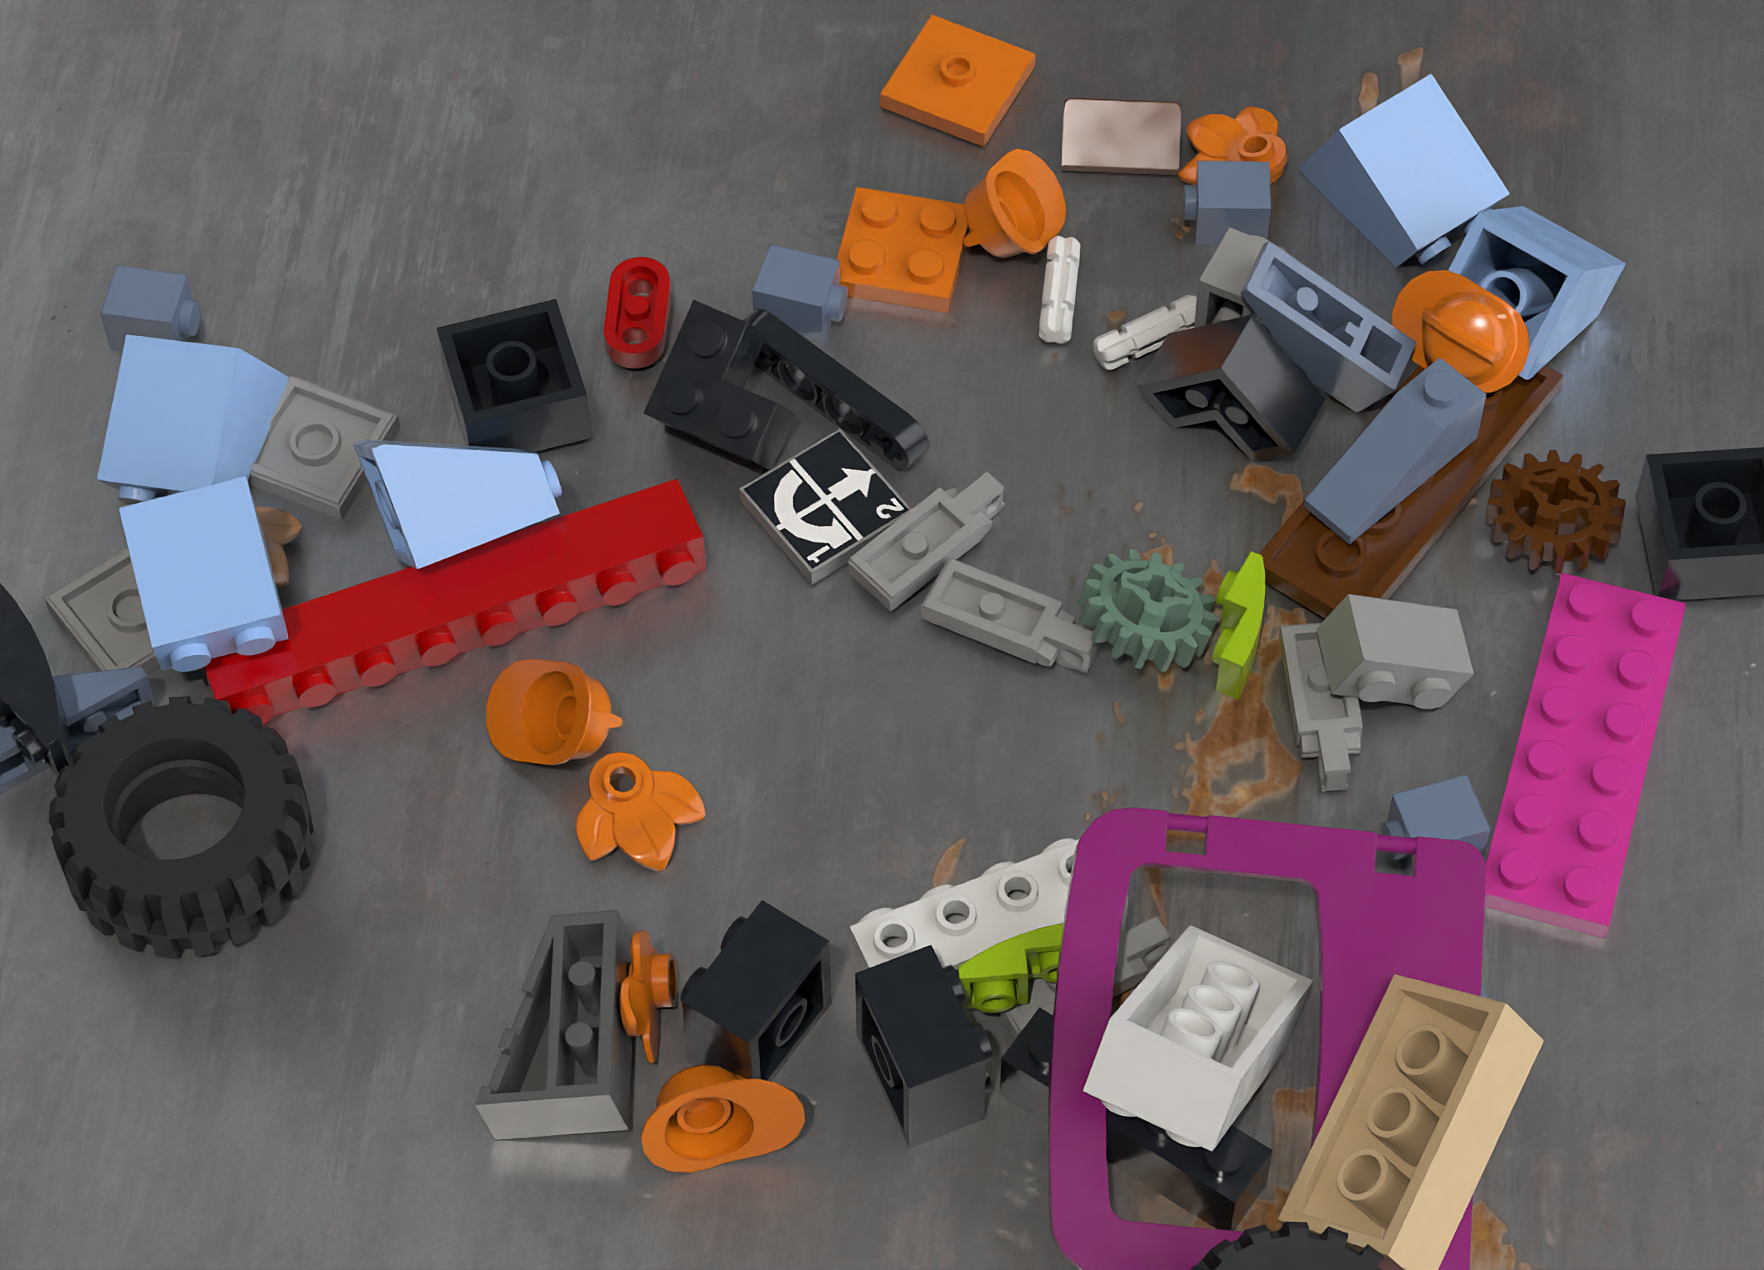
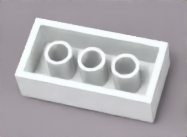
[1083,925,1313,1151]

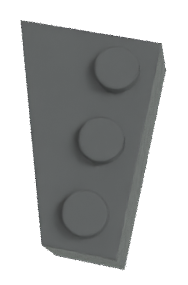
[474,910,632,1140]

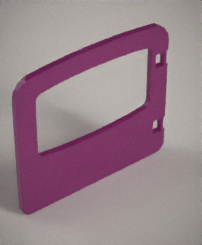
[1048,807,1486,1270]

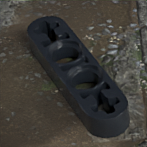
[743,308,930,470]

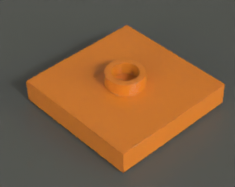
[880,14,1035,147]

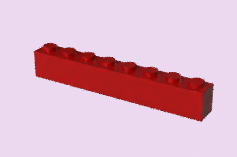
[202,478,706,724]

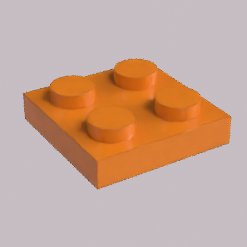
[837,187,970,313]

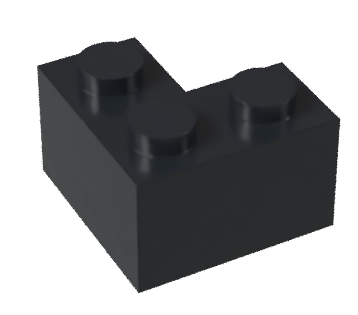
[643,300,796,470]
[1136,314,1326,461]

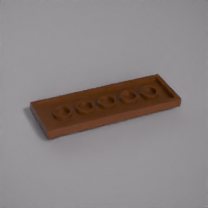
[1259,365,1564,619]

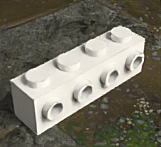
[850,838,1129,976]

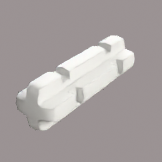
[1039,236,1081,344]
[1093,295,1197,370]

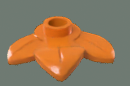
[1178,106,1288,185]
[576,752,706,873]
[619,930,677,1063]

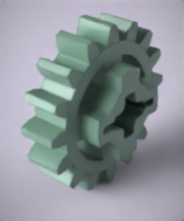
[1077,549,1218,672]

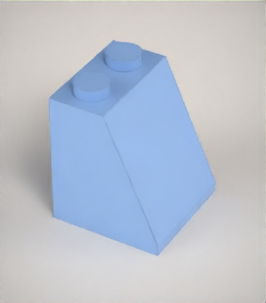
[1298,74,1510,268]
[1448,206,1626,380]
[97,334,289,504]
[353,439,562,569]
[119,476,289,672]

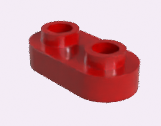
[603,257,671,368]

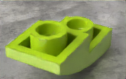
[1212,551,1266,700]
[958,923,1063,1013]

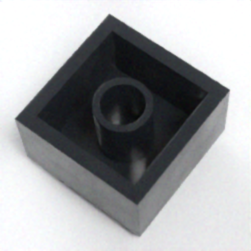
[436,299,592,452]
[1635,447,1764,600]
[680,900,832,1081]
[855,945,993,1148]

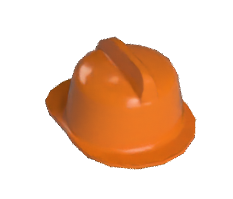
[962,148,1066,258]
[1392,270,1530,393]
[486,659,623,765]
[640,1064,805,1173]

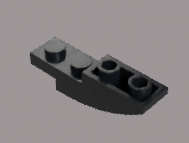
[0,583,71,777]

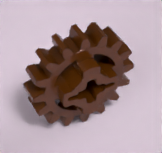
[1486,450,1626,573]

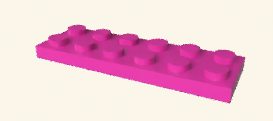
[1485,573,1686,939]

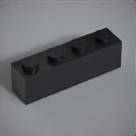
[1000,1007,1273,1231]

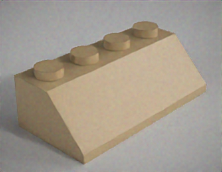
[1277,974,1544,1270]

